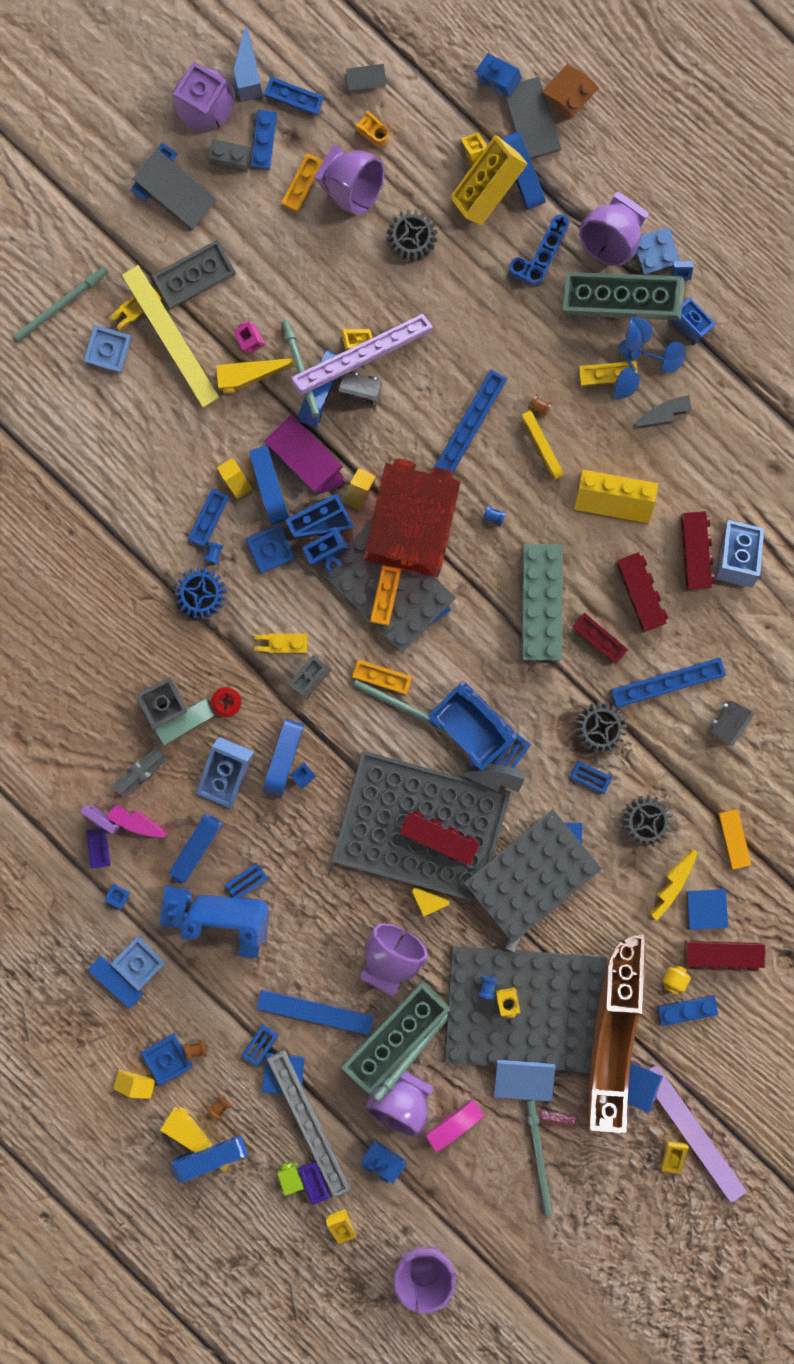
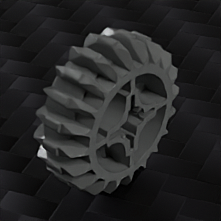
[386,209,438,262]
[575,702,627,754]
[621,795,674,847]

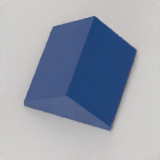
[671,297,716,345]

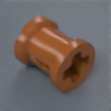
[527,394,552,418]
[184,1039,208,1061]
[206,1094,232,1120]

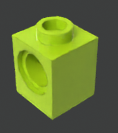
[277,1162,304,1195]

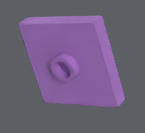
[80,805,121,834]

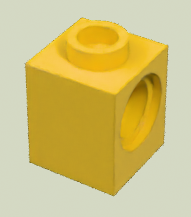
[496,987,520,1018]

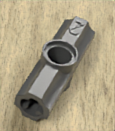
[113,747,167,798]

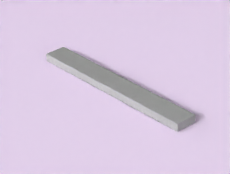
[267,1050,351,1198]

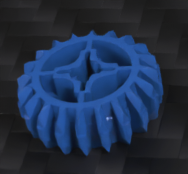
[175,567,227,619]

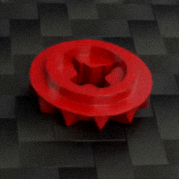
[211,687,242,717]

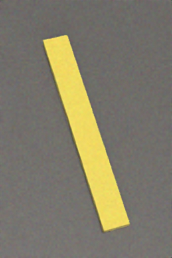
[122,265,219,408]

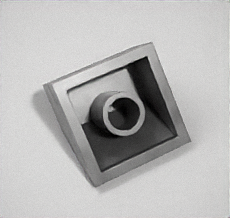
[339,371,382,407]
[136,677,188,729]
[708,701,755,746]

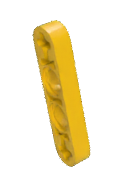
[521,410,564,480]

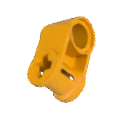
[353,111,389,148]

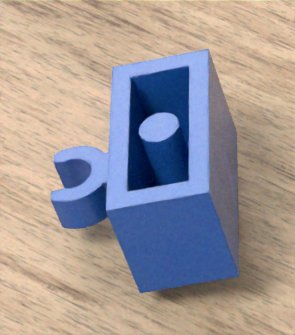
[475,53,522,97]
[302,530,350,572]
[159,885,192,928]
[361,1139,406,1184]

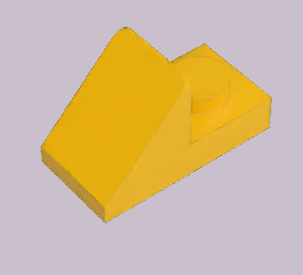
[460,132,487,166]
[661,1140,688,1174]
[326,1209,356,1244]

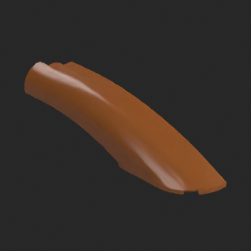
[587,935,645,1133]

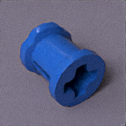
[482,505,506,527]
[203,542,224,565]
[478,976,498,999]

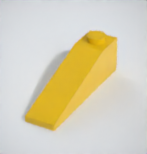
[216,358,294,394]
[160,1107,229,1172]

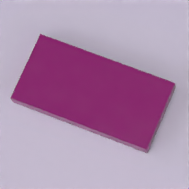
[264,415,343,493]

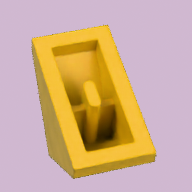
[341,329,372,351]
[217,457,253,500]
[342,468,376,511]
[412,886,450,916]
[114,1070,156,1098]

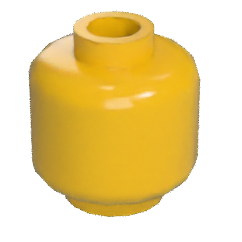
[662,965,691,995]

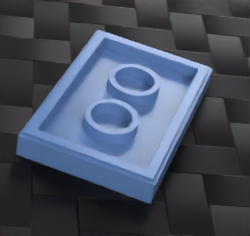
[494,1060,555,1101]

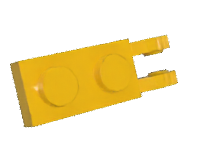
[109,286,162,331]
[254,634,307,653]

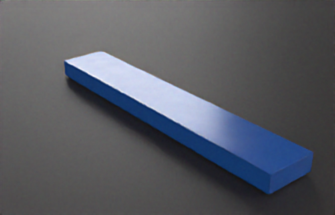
[434,369,507,478]
[610,657,726,708]
[257,989,374,1035]

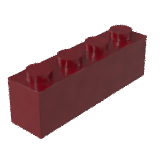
[680,511,715,591]
[616,552,668,633]
[399,810,480,866]
[684,940,765,971]

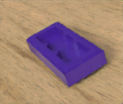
[86,828,111,869]
[298,1161,330,1205]

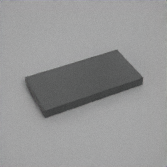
[504,76,561,159]
[133,149,217,230]
[151,239,236,310]

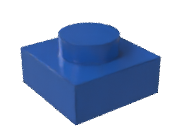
[671,261,694,280]
[290,762,316,789]
[104,883,131,909]

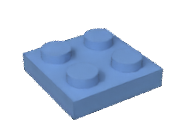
[636,227,680,275]
[84,325,132,373]
[111,936,166,991]

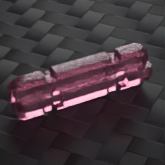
[539,1109,577,1126]

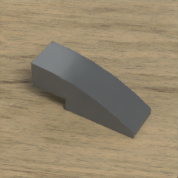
[633,395,692,429]
[463,764,527,793]

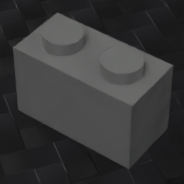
[208,139,251,172]

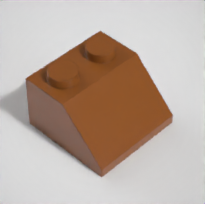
[541,64,599,120]

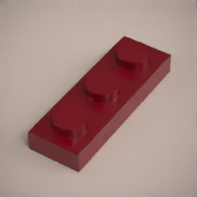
[572,612,628,664]

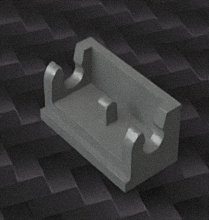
[346,64,387,91]
[289,655,331,699]

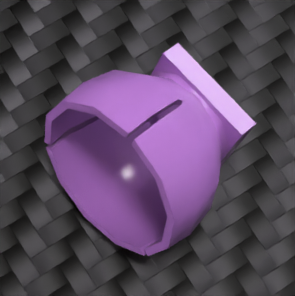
[173,61,235,132]
[314,144,385,215]
[579,191,649,266]
[360,923,428,996]
[365,1072,434,1137]
[394,1246,456,1313]

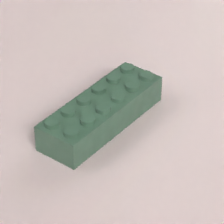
[563,272,685,321]
[521,544,563,661]
[341,980,450,1095]

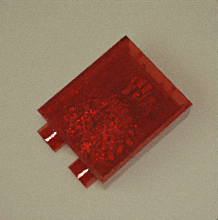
[363,459,461,578]

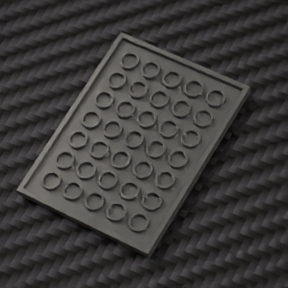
[332,750,511,903]
[445,946,606,1072]

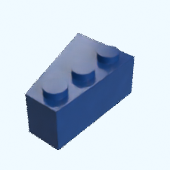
[286,493,355,539]

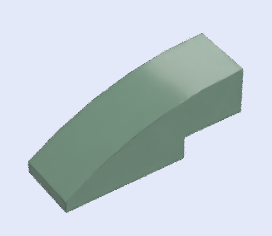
[155,699,216,745]

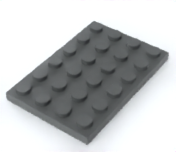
[321,518,456,653]
[464,809,602,943]

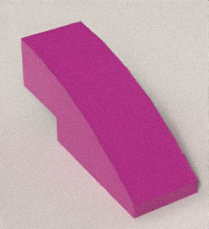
[107,804,168,838]
[426,1099,484,1152]

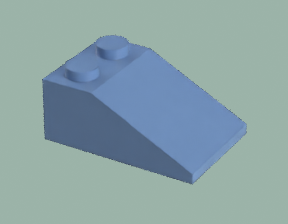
[232,28,263,102]
[715,520,764,588]
[196,737,254,809]

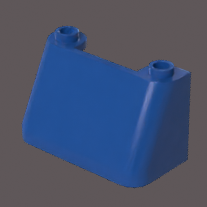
[428,681,517,771]
[180,895,269,947]

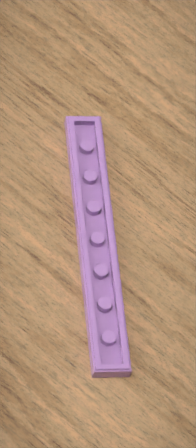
[291,314,433,395]
[649,1064,747,1203]

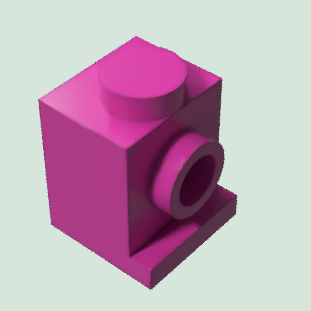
[233,321,266,354]

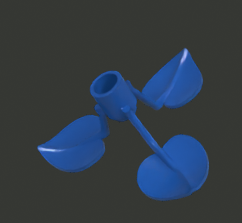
[613,317,686,400]

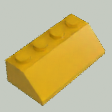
[450,135,528,226]
[574,470,659,524]

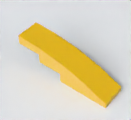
[649,849,698,921]

